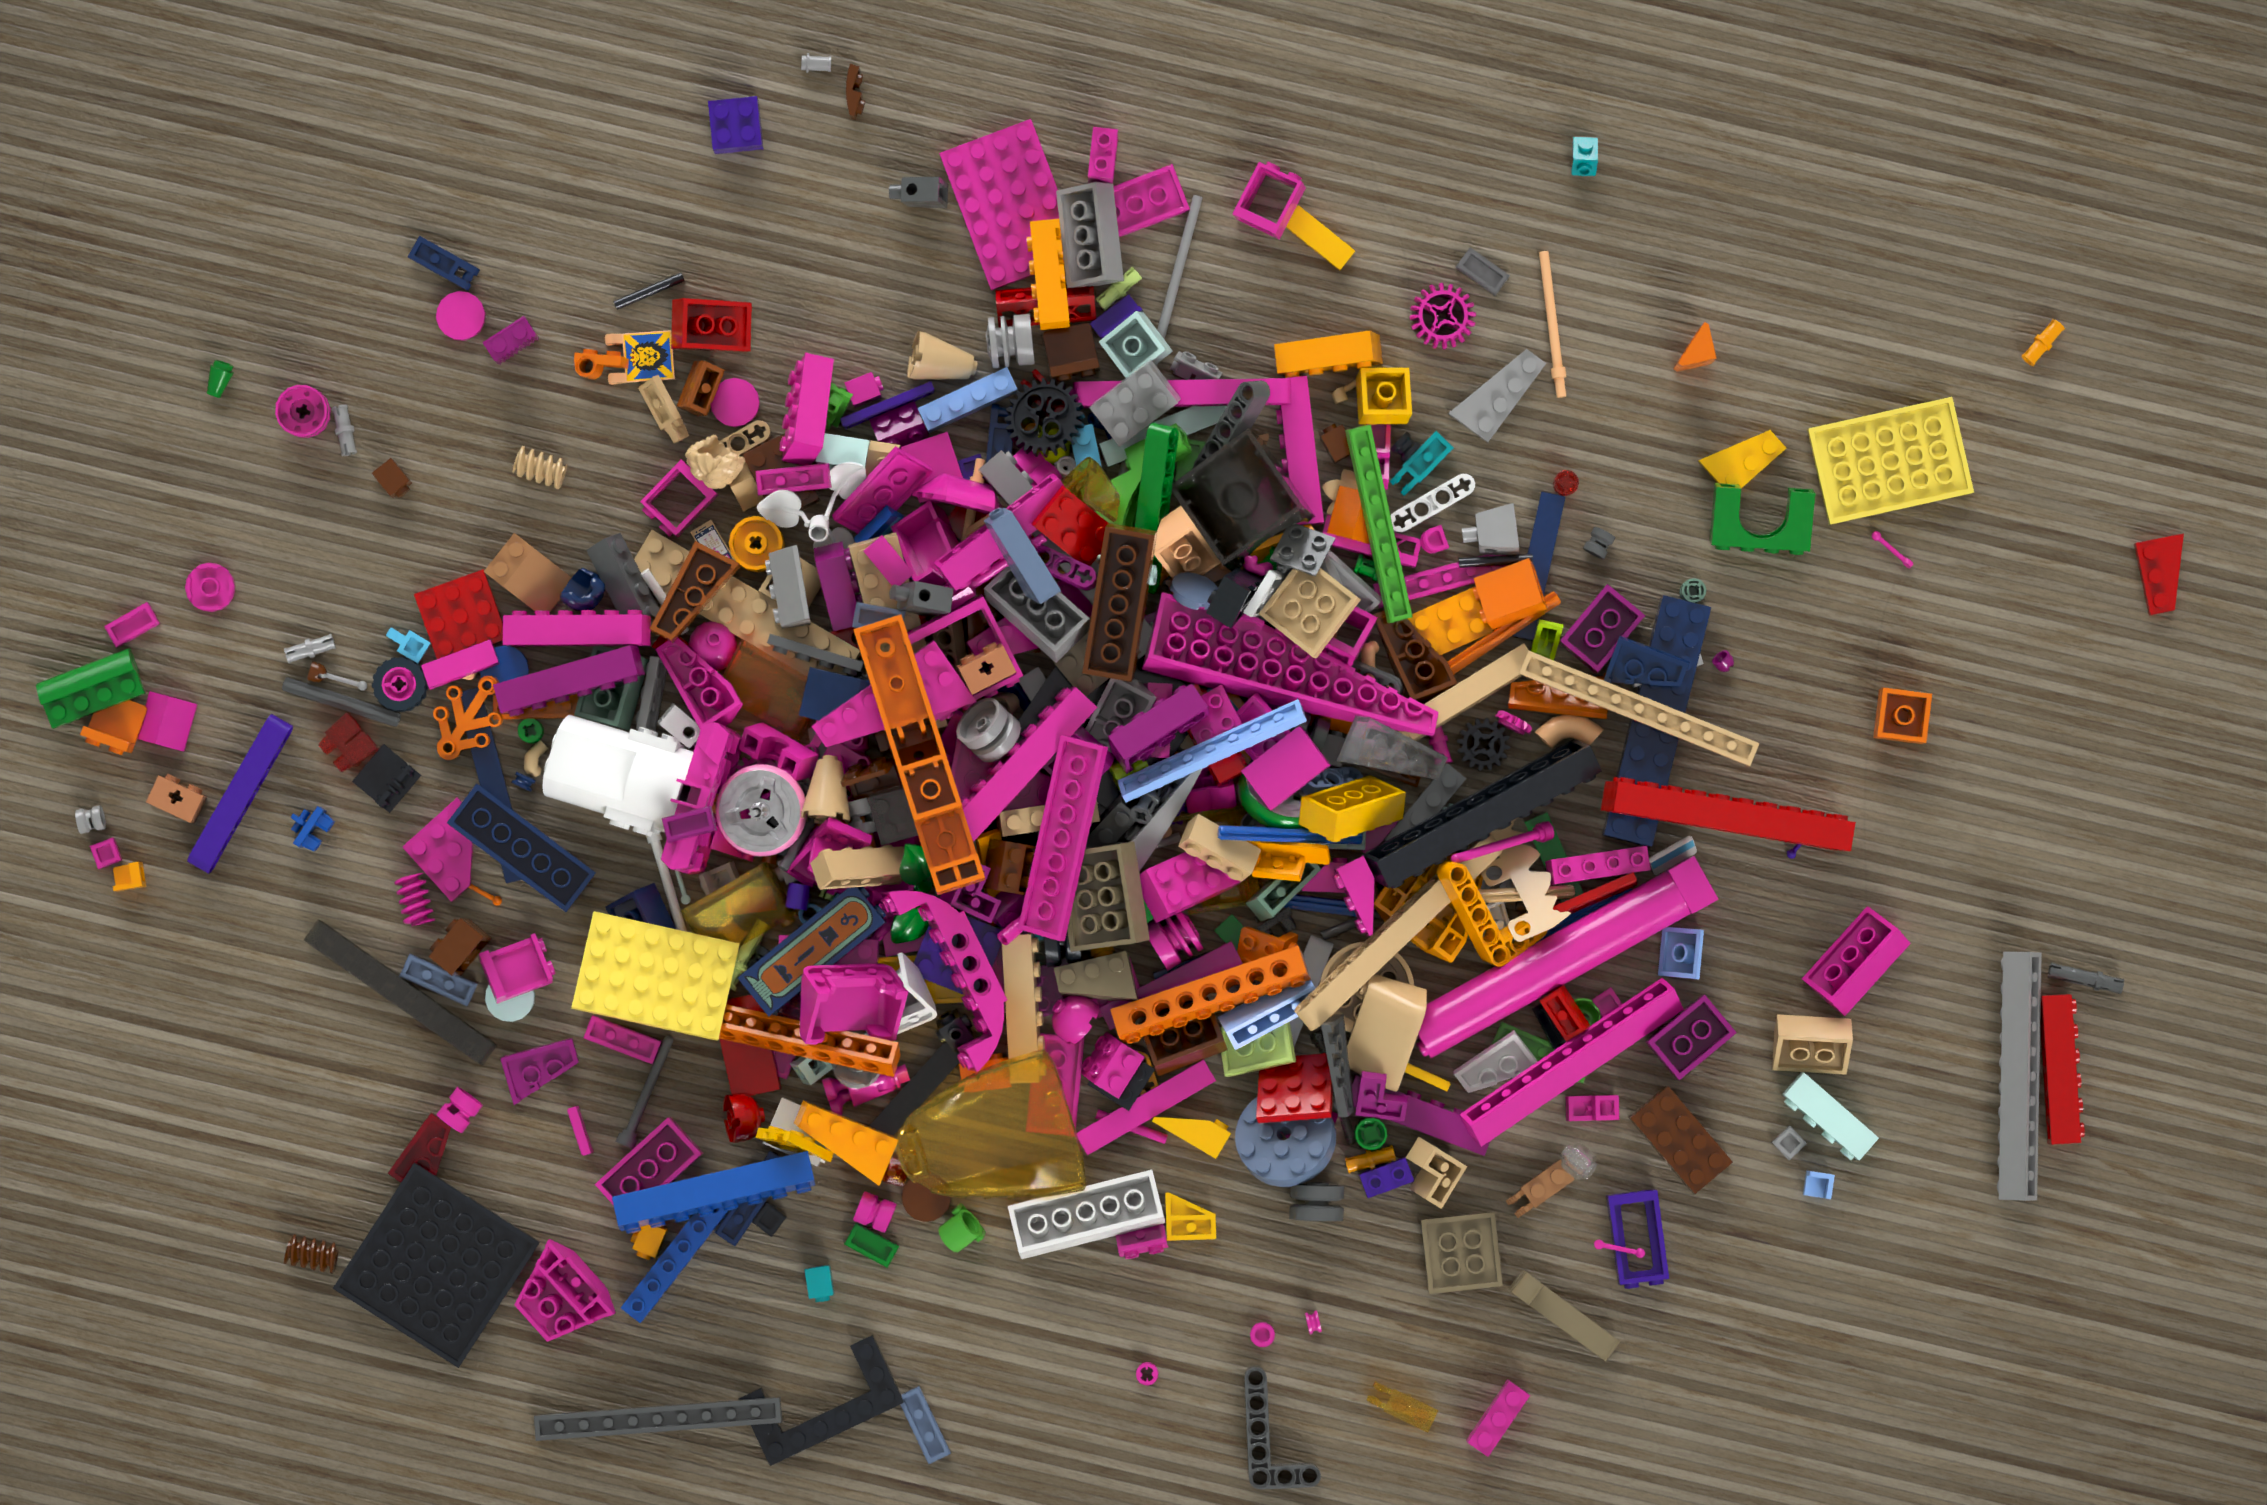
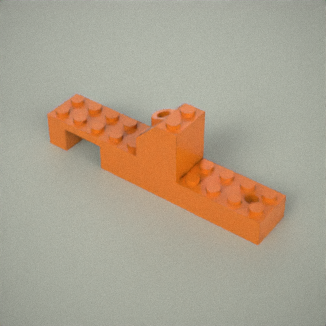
[853,614,985,895]

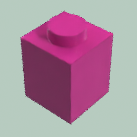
[844,372,884,408]

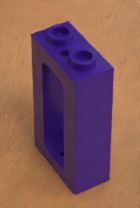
[1606,1189,1669,1289]

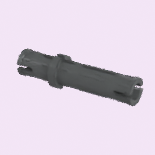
[2047,962,2124,994]

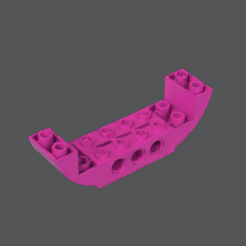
[880,890,1007,1072]

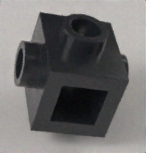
[936,1008,975,1053]

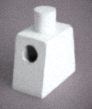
[657,703,700,749]

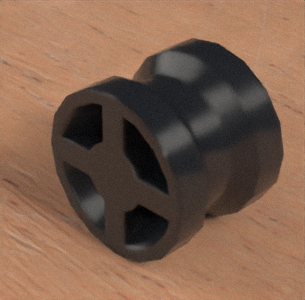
[1390,432,1421,463]

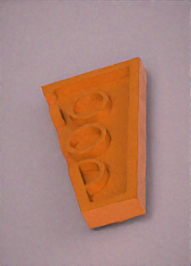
[1508,673,1608,719]

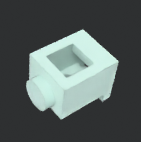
[790,1057,833,1085]

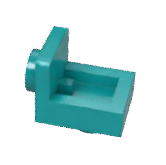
[1571,137,1598,176]

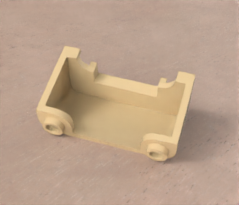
[1347,974,1427,1092]

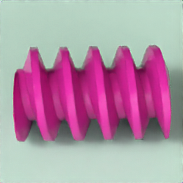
[394,873,435,926]

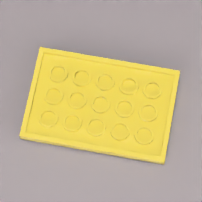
[1807,397,1974,525]
[571,911,739,1041]

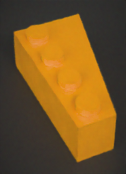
[1027,219,1070,330]
[1274,331,1383,378]
[794,1100,898,1186]

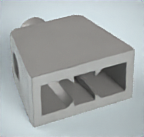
[1462,503,1519,555]

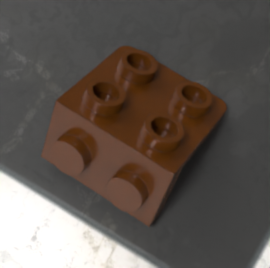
[1043,323,1100,382]
[841,756,902,801]

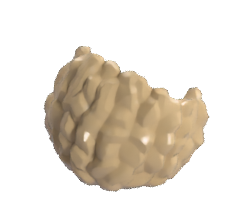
[685,435,745,489]

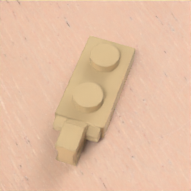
[638,375,689,443]

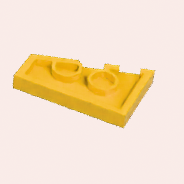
[1698,430,1786,488]

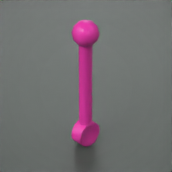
[1872,531,1913,569]
[1594,1239,1645,1258]

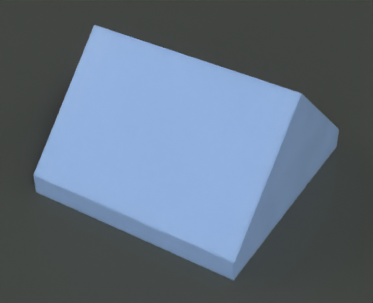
[1658,927,1704,979]

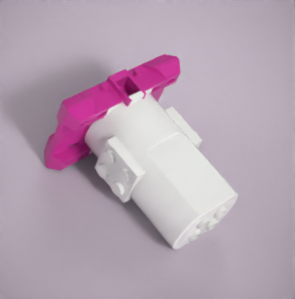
[543,715,742,875]

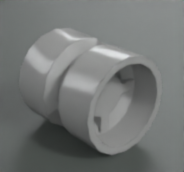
[848,797,882,834]

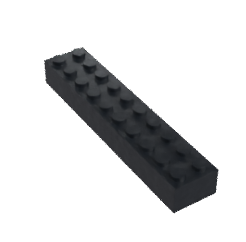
[1362,739,1602,889]

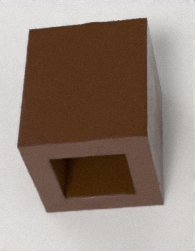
[1320,424,1350,464]
[372,458,412,498]

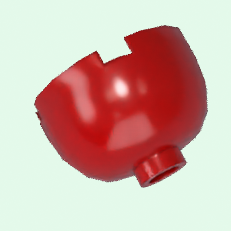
[723,1094,765,1143]

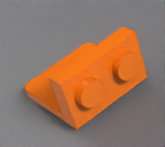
[80,700,147,755]
[1237,926,1298,982]

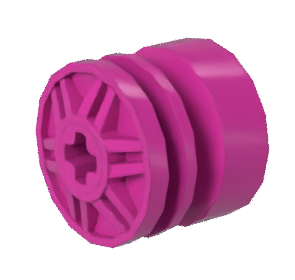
[275,385,331,438]
[1147,911,1204,970]

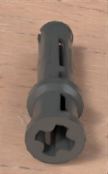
[1130,758,1166,824]

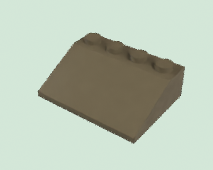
[1067,841,1150,952]

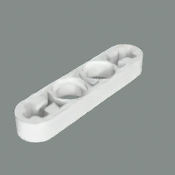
[1391,474,1475,533]

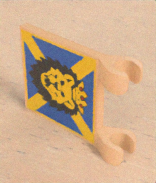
[605,330,675,385]

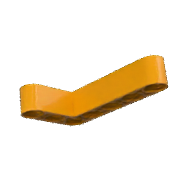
[1437,860,1548,967]

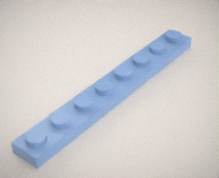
[1118,699,1307,802]

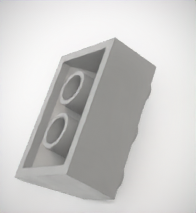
[765,545,811,629]

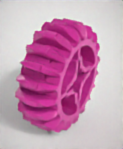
[1409,283,1476,350]

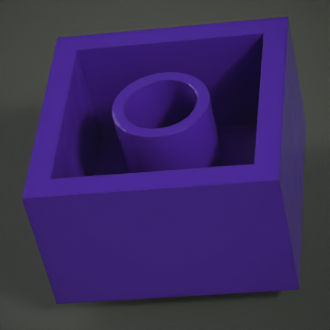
[708,96,764,154]

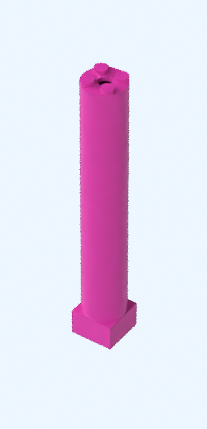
[1416,856,1718,1058]

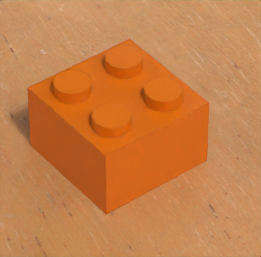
[1873,688,1932,744]

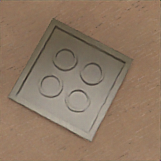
[1421,1212,1503,1294]

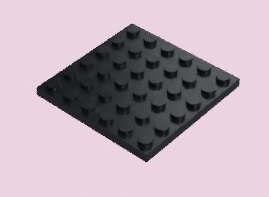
[333,1162,540,1368]

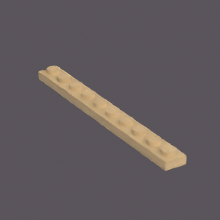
[1519,650,1759,767]

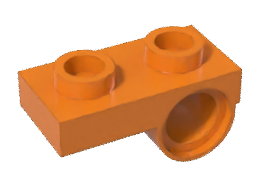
[574,349,629,379]

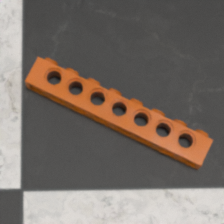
[1110,946,1311,1043]
[719,1005,900,1077]

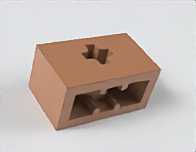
[957,642,1016,695]
[146,774,207,824]

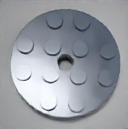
[1235,1097,1336,1187]

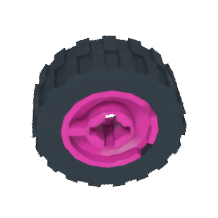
[372,657,429,712]

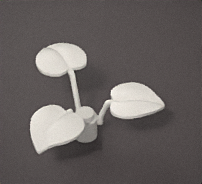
[757,462,867,549]

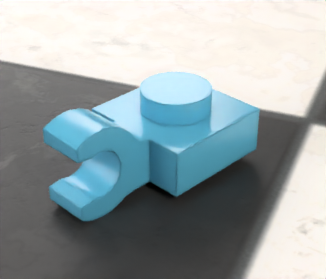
[386,628,431,664]

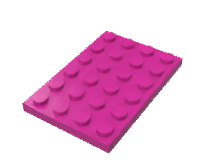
[939,119,1064,291]

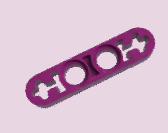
[1029,539,1097,591]

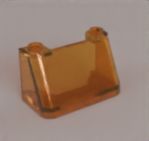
[722,639,813,742]

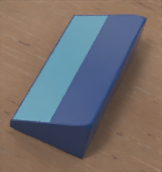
[854,505,904,543]

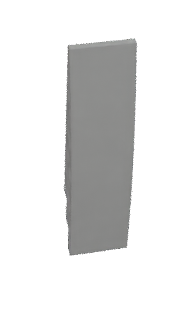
[1114,768,1203,871]

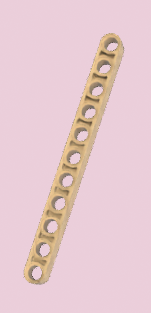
[1294,833,1503,1031]

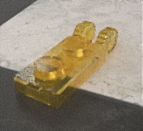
[1366,1381,1439,1433]

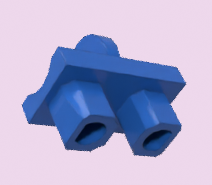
[290,806,335,851]

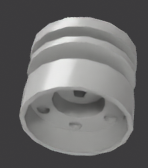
[986,314,1035,368]

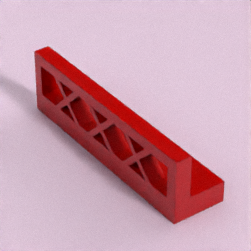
[995,284,1096,328]

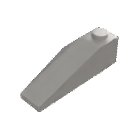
[1085,678,1157,753]

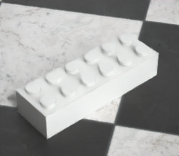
[1008,1170,1166,1259]

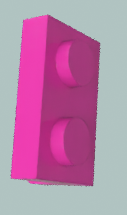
[1116,1224,1168,1259]

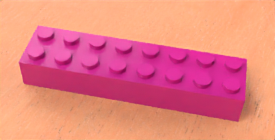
[960,687,1098,842]

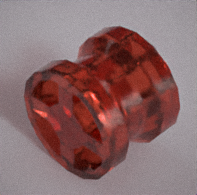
[1553,470,1579,496]

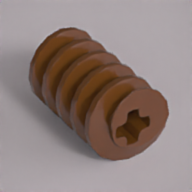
[284,1234,339,1274]

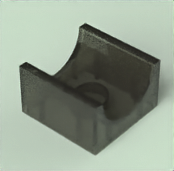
[1172,428,1316,571]

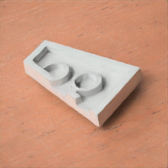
[1453,1030,1538,1093]

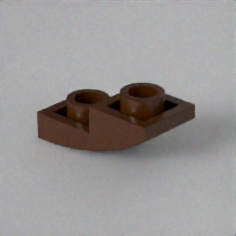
[846,64,865,120]

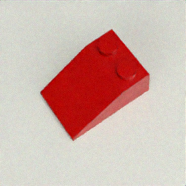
[671,298,752,352]

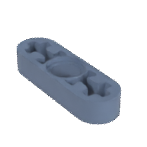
[1301,767,1363,795]

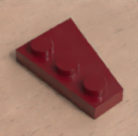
[388,1112,451,1183]

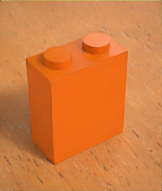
[1472,558,1548,630]

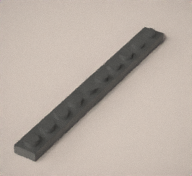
[534,1397,783,1441]

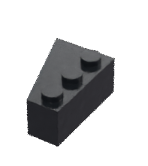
[1206,565,1265,628]

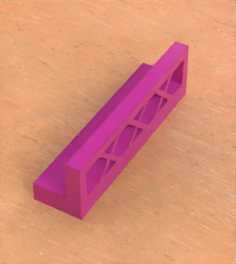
[1322,514,1421,569]

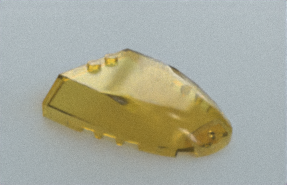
[897,1049,1086,1199]

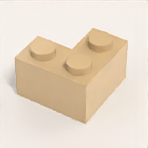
[1406,1137,1467,1209]

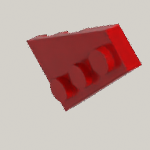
[2134,533,2184,616]

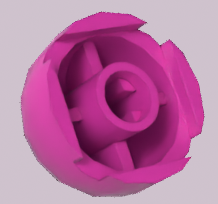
[688,621,737,671]
[1052,996,1100,1044]

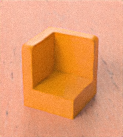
[112,862,147,892]

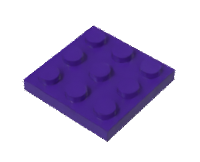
[914,916,1002,995]

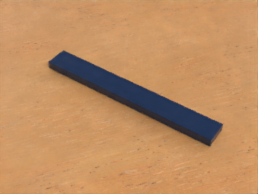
[456,687,522,884]

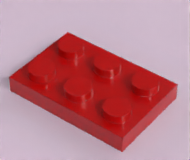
[1031,485,1108,566]

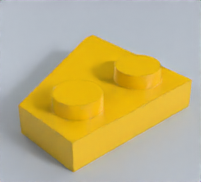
[1165,1192,1216,1241]

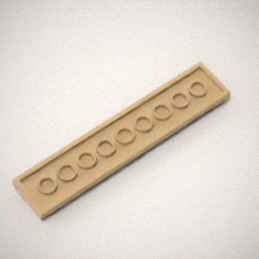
[634,530,861,677]

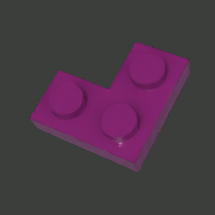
[1355,1071,1408,1122]

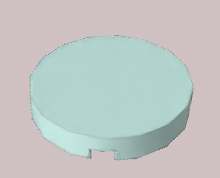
[485,985,535,1022]

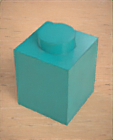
[804,1265,835,1303]

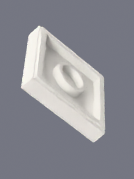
[1243,570,1285,617]

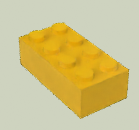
[1299,775,1406,842]

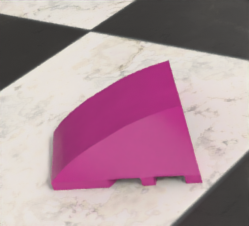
[912,473,1003,515]
[514,1239,616,1342]

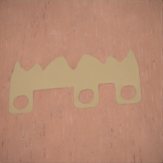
[1481,817,1571,942]

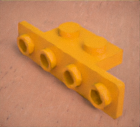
[1247,841,1331,882]

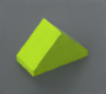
[1530,619,1563,661]

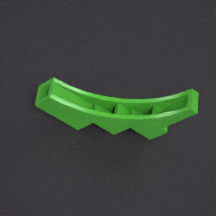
[1096,423,1192,527]

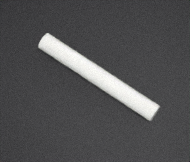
[641,569,689,635]

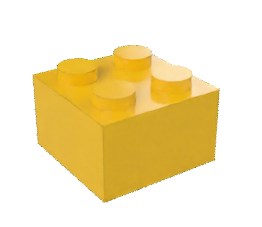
[1356,368,1412,424]

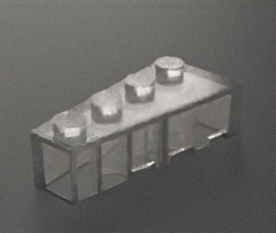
[1337,715,1448,780]

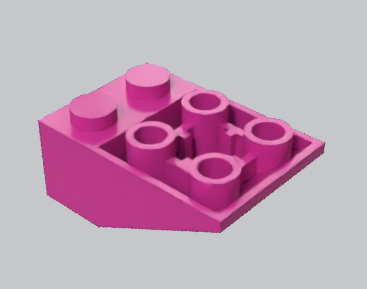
[1333,856,1374,937]

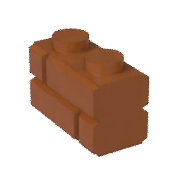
[676,361,725,416]

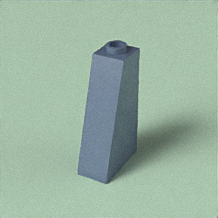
[984,508,1061,604]

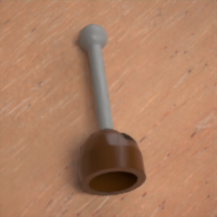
[307,661,367,691]

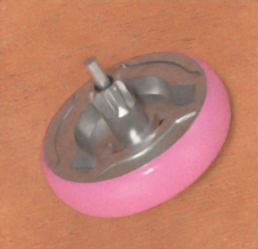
[716,764,807,856]

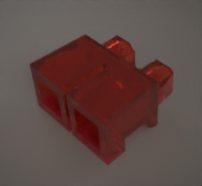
[318,712,379,773]

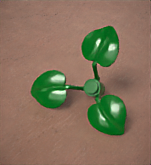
[890,844,984,944]

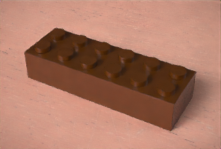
[1082,523,1158,682]

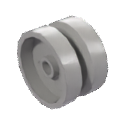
[956,698,1021,762]

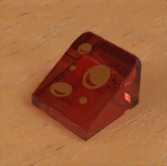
[882,1157,911,1187]

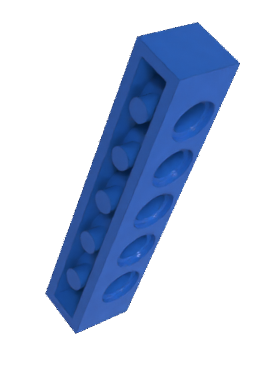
[621,1207,729,1323]

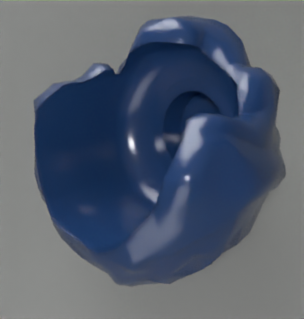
[560,568,605,611]

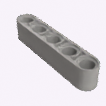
[1290,935,1334,1046]

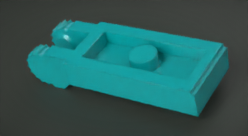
[1389,431,1454,496]

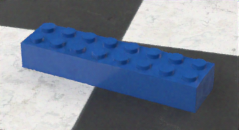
[612,1151,816,1234]

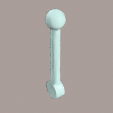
[675,870,691,905]

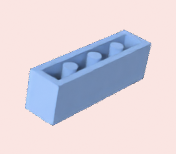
[918,367,1018,433]
[1218,980,1315,1050]

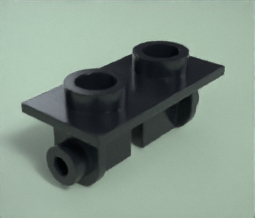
[1532,1004,1566,1050]

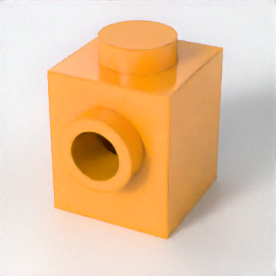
[630,1225,668,1260]

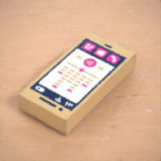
[690,520,736,561]

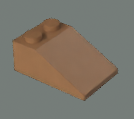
[484,533,572,612]

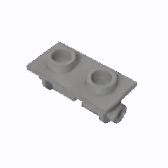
[1170,351,1223,380]

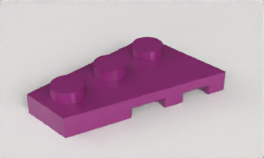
[500,1037,579,1105]

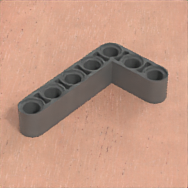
[1193,380,1270,512]
[1244,1366,1321,1489]

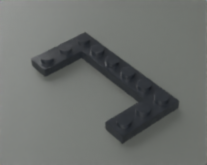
[739,1335,905,1466]

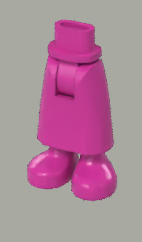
[822,1064,910,1115]

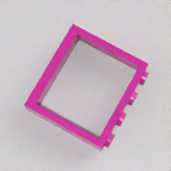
[907,594,1023,721]

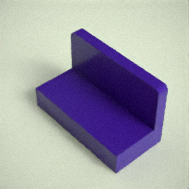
[1090,295,1143,339]

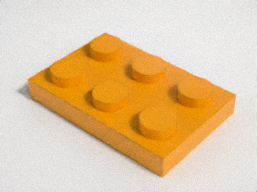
[1407,587,1492,656]

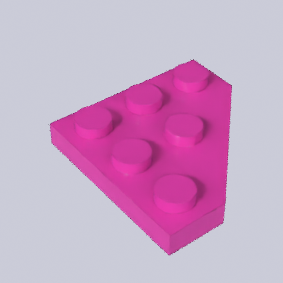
[403,797,473,902]

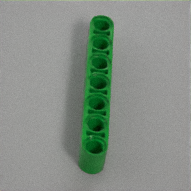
[1135,423,1179,594]

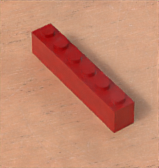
[2040,994,2085,1145]

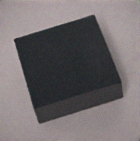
[752,1202,787,1237]

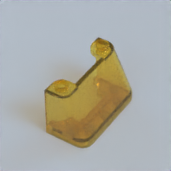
[680,862,798,947]

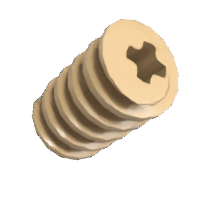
[512,446,568,489]

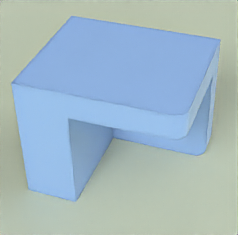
[1803,1170,1835,1199]

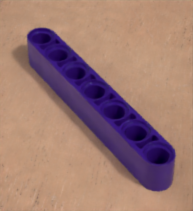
[187,714,293,874]

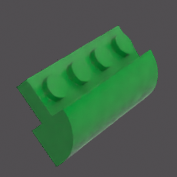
[36,648,146,729]

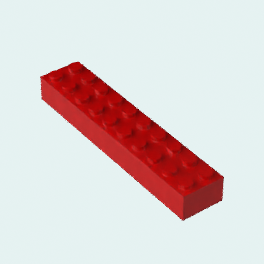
[1600,777,1856,851]

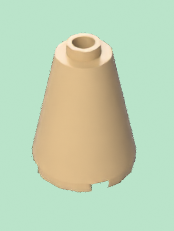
[907,331,977,380]
[801,755,850,824]

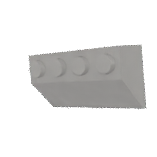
[1056,182,1124,288]

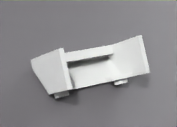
[849,952,937,1036]

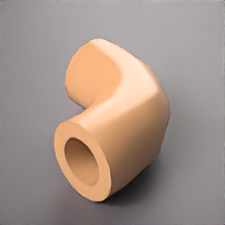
[1534,715,1604,749]

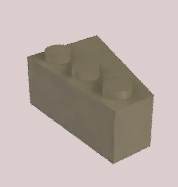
[1054,951,1139,1002]

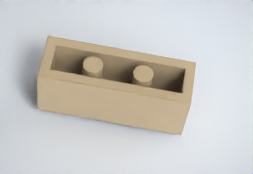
[1178,814,1261,882]

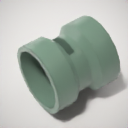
[1679,578,1706,603]

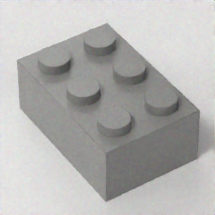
[1089,359,1181,447]

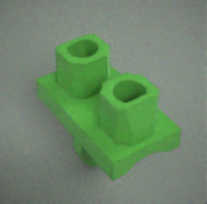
[825,382,853,429]

